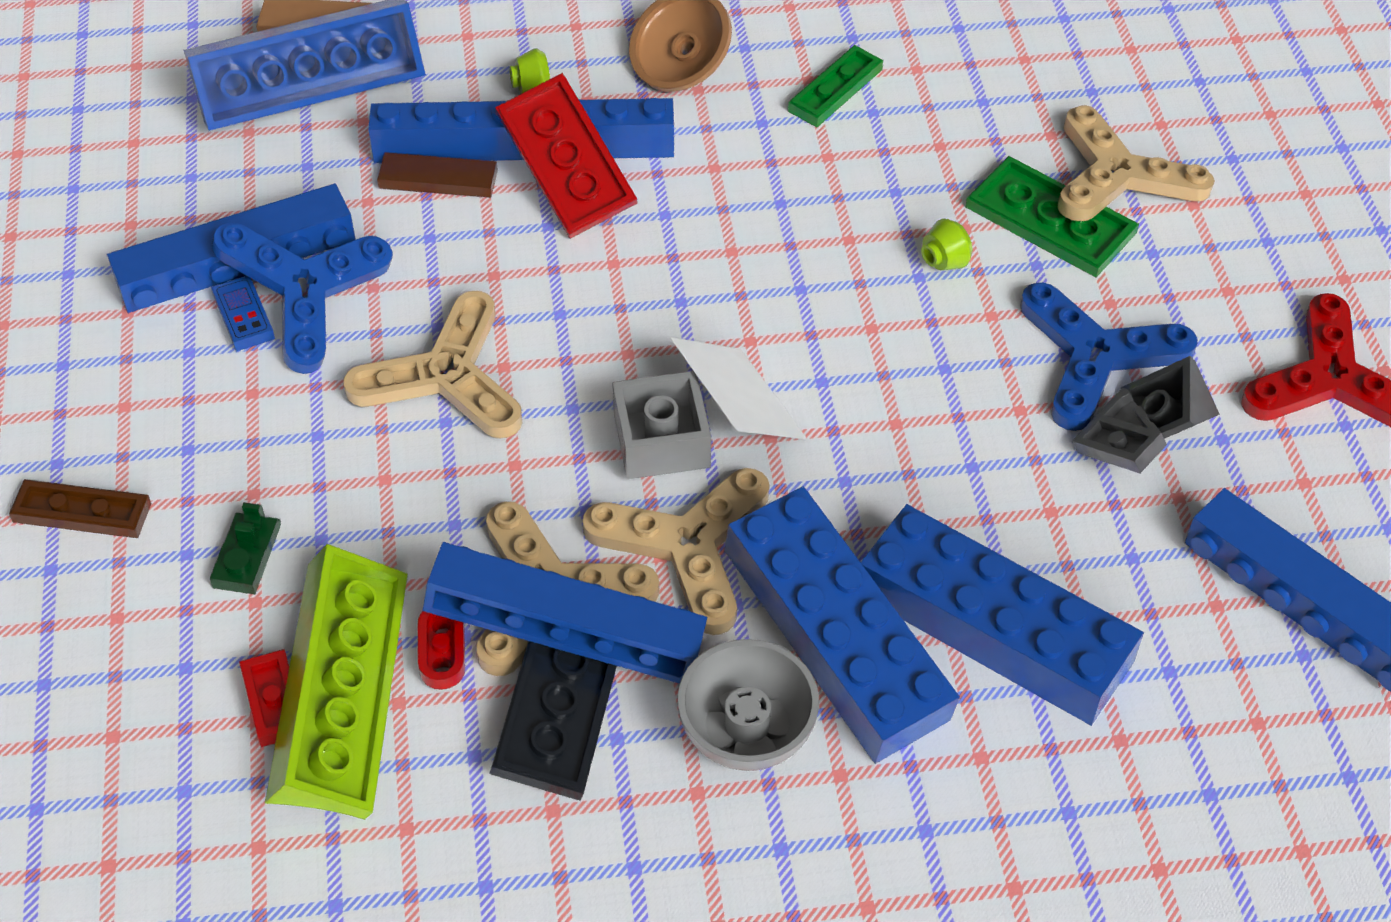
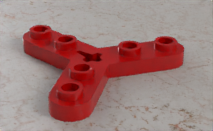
[1241,293,1391,427]

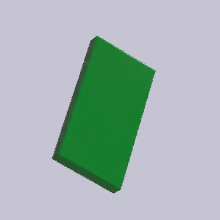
[965,156,1139,278]

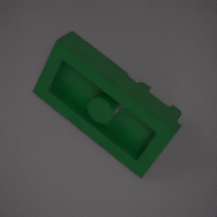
[210,502,281,595]

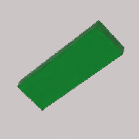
[788,45,884,128]

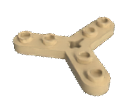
[1057,105,1215,221]
[343,291,523,438]
[583,468,770,635]
[477,502,660,676]

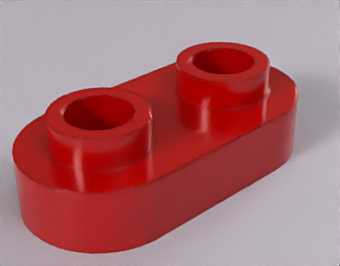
[418,611,465,690]

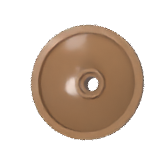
[629,0,732,92]

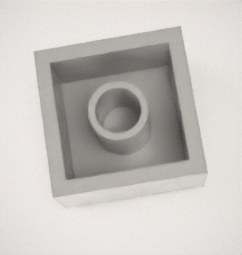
[612,371,711,479]

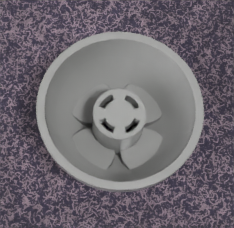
[678,639,819,771]

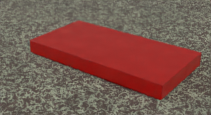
[495,73,638,239]

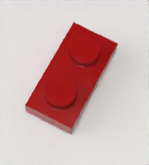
[239,649,289,748]

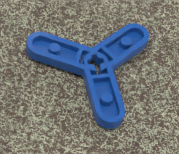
[212,222,393,374]
[1020,283,1198,431]

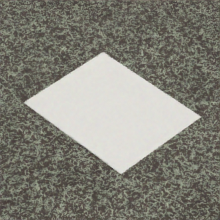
[670,337,808,440]

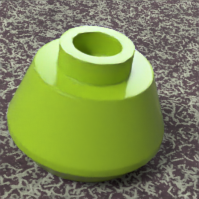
[509,48,550,94]
[921,218,973,270]

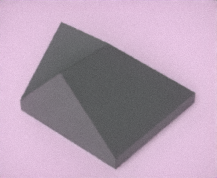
[1121,356,1220,439]

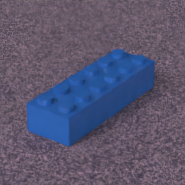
[183,0,426,131]
[724,486,960,764]
[860,504,1144,726]

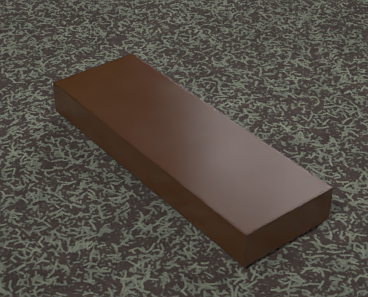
[377,152,498,198]
[9,479,151,538]

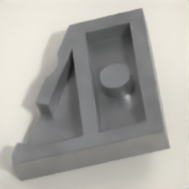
[1072,388,1167,474]

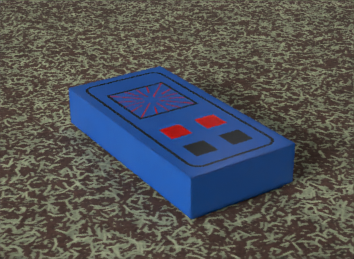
[211,276,275,352]

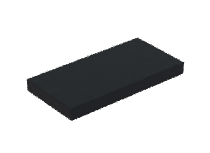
[489,641,617,801]

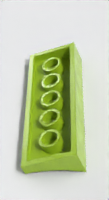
[265,544,408,820]

